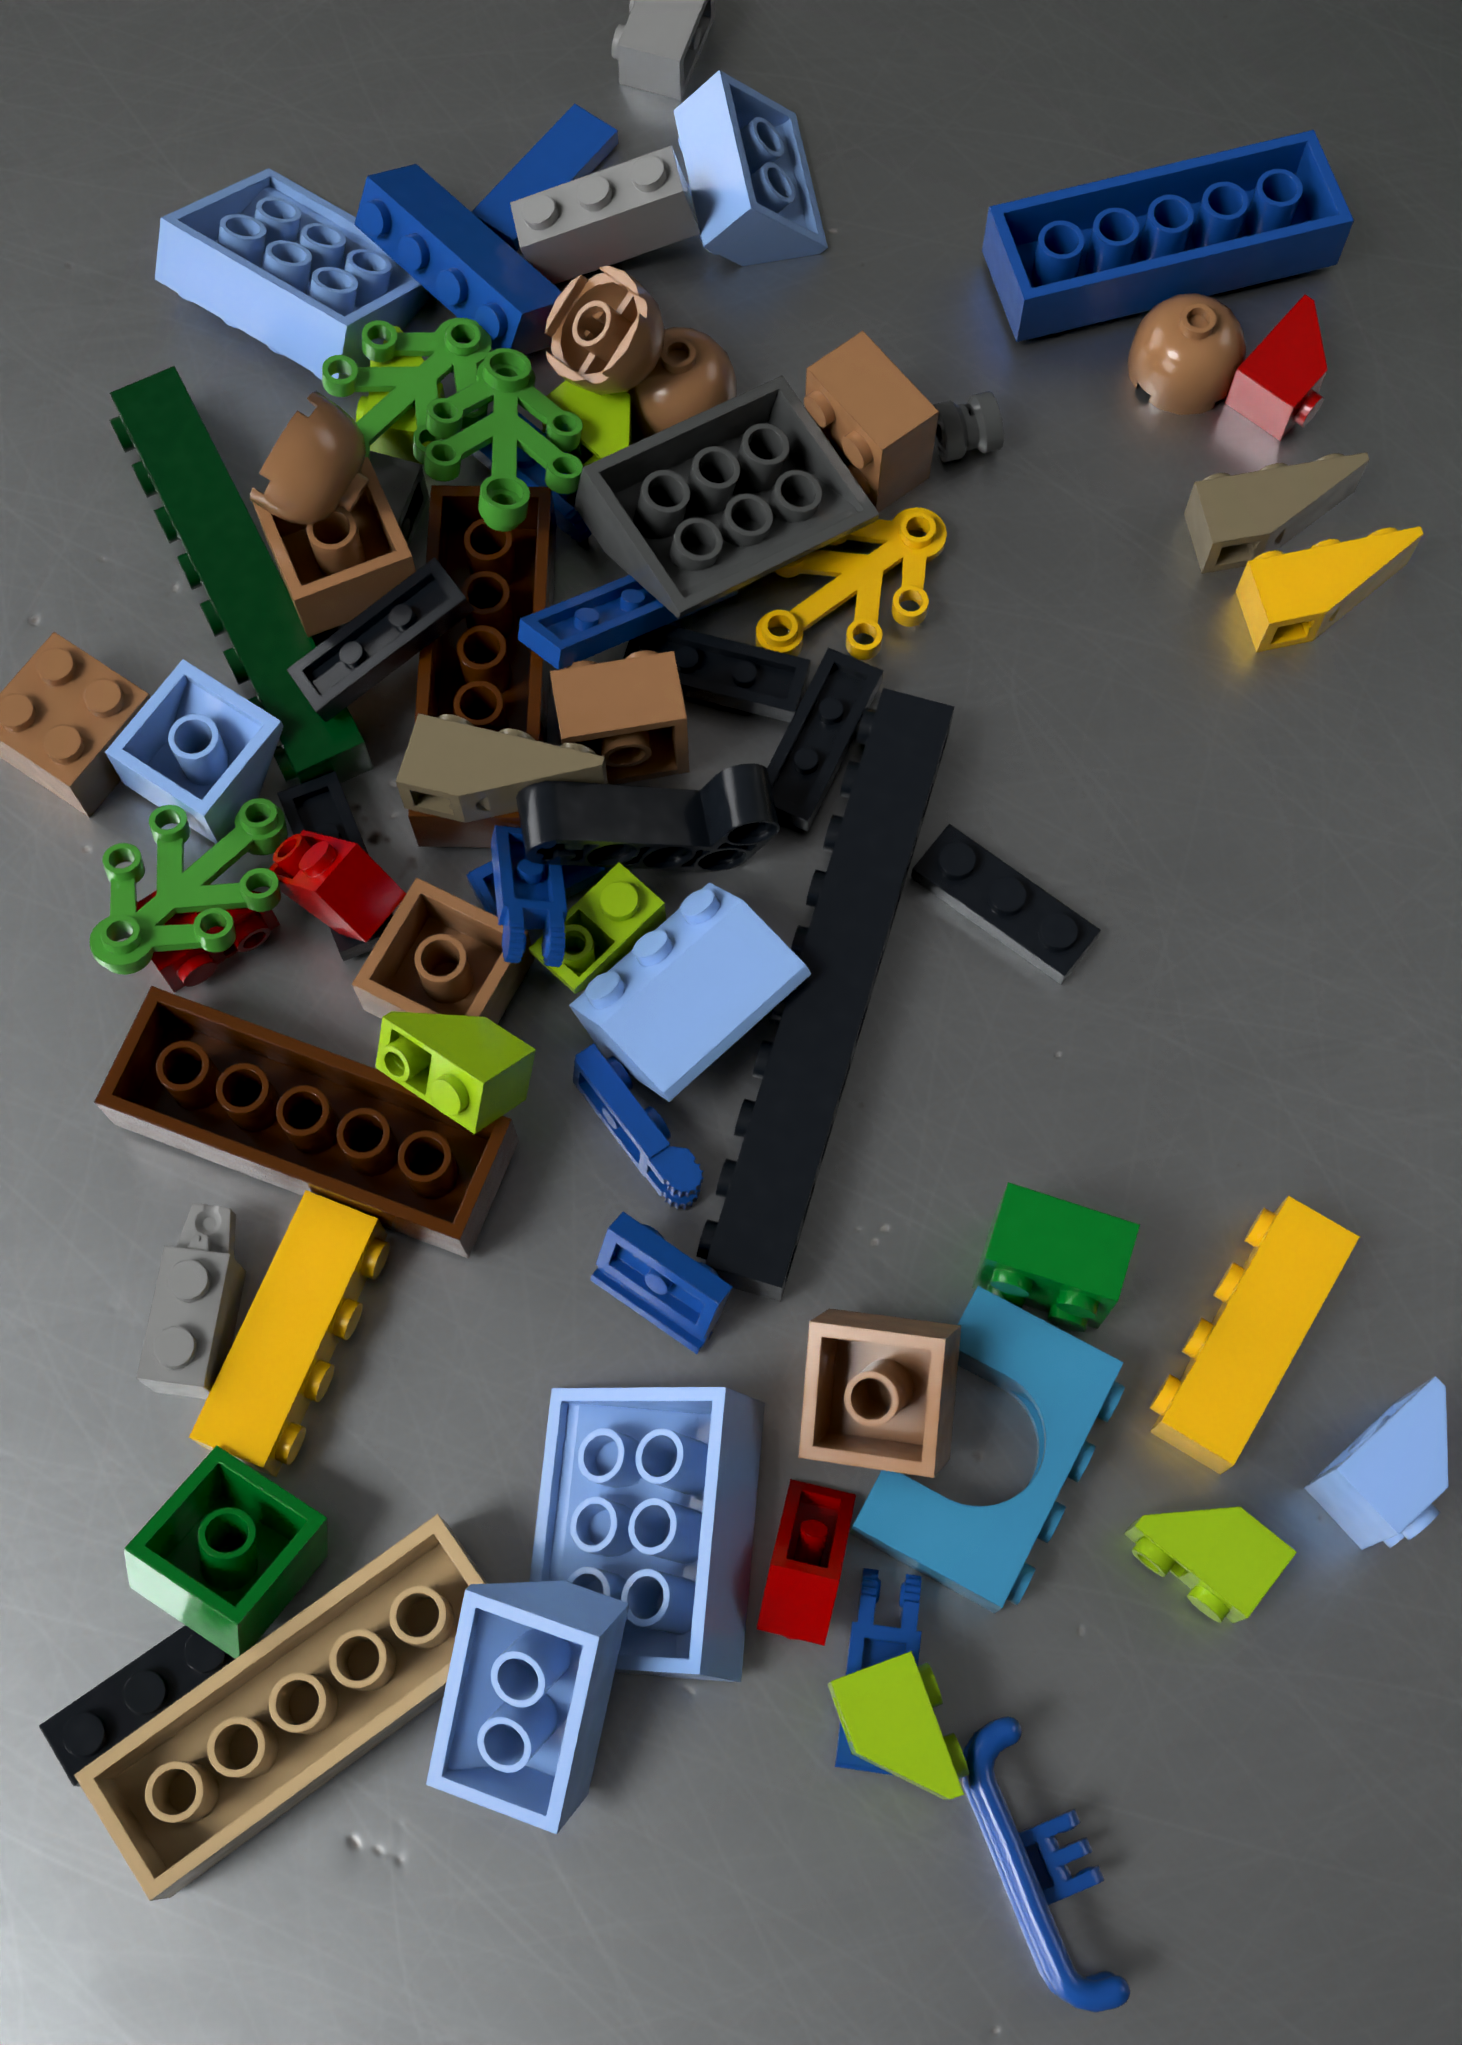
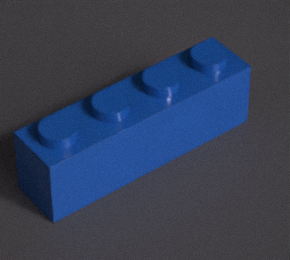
[354,164,562,355]

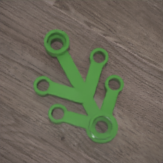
[322,318,492,464]
[424,348,583,532]
[89,798,288,975]

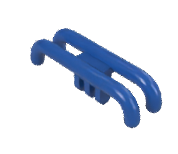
[962,1716,1130,2013]

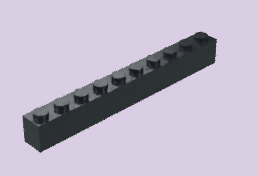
[696,688,954,1302]

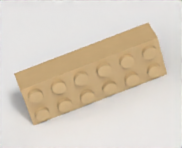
[74,1514,488,1901]

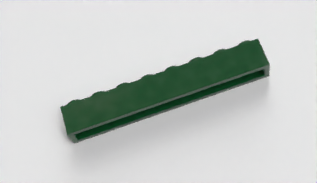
[109,366,374,784]

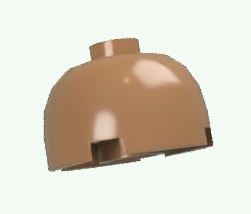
[545,266,665,395]
[1127,293,1246,415]
[626,327,737,439]
[250,391,370,525]

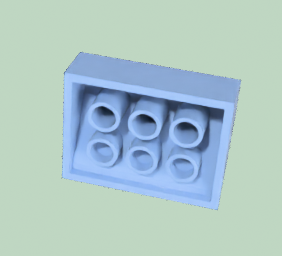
[155,168,432,380]
[529,1387,765,1682]

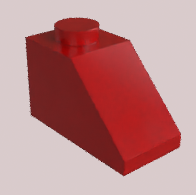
[1225,294,1328,441]
[756,1479,856,1646]

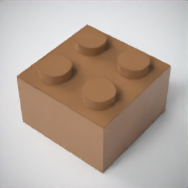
[804,331,939,512]
[252,457,416,637]
[0,632,150,818]
[550,650,690,785]
[352,877,535,1024]
[798,1308,961,1478]

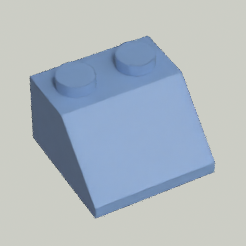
[105,659,283,844]
[1304,1376,1449,1550]

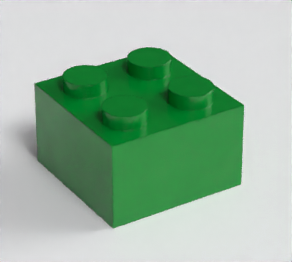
[972,1182,1140,1332]
[124,1445,328,1659]

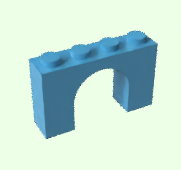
[849,1286,1125,1614]

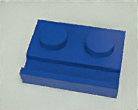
[590,1212,733,1354]

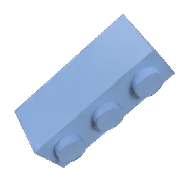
[674,70,828,266]
[569,882,811,1102]
[426,1581,630,1834]

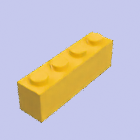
[189,1190,390,1477]
[1149,1196,1360,1475]

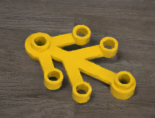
[756,507,947,660]

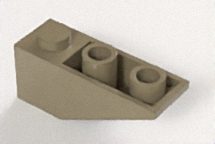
[1184,452,1370,574]
[396,713,608,823]

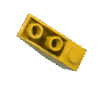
[1236,526,1423,653]

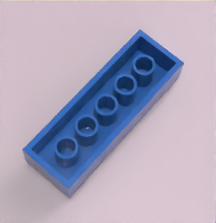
[982,130,1354,342]

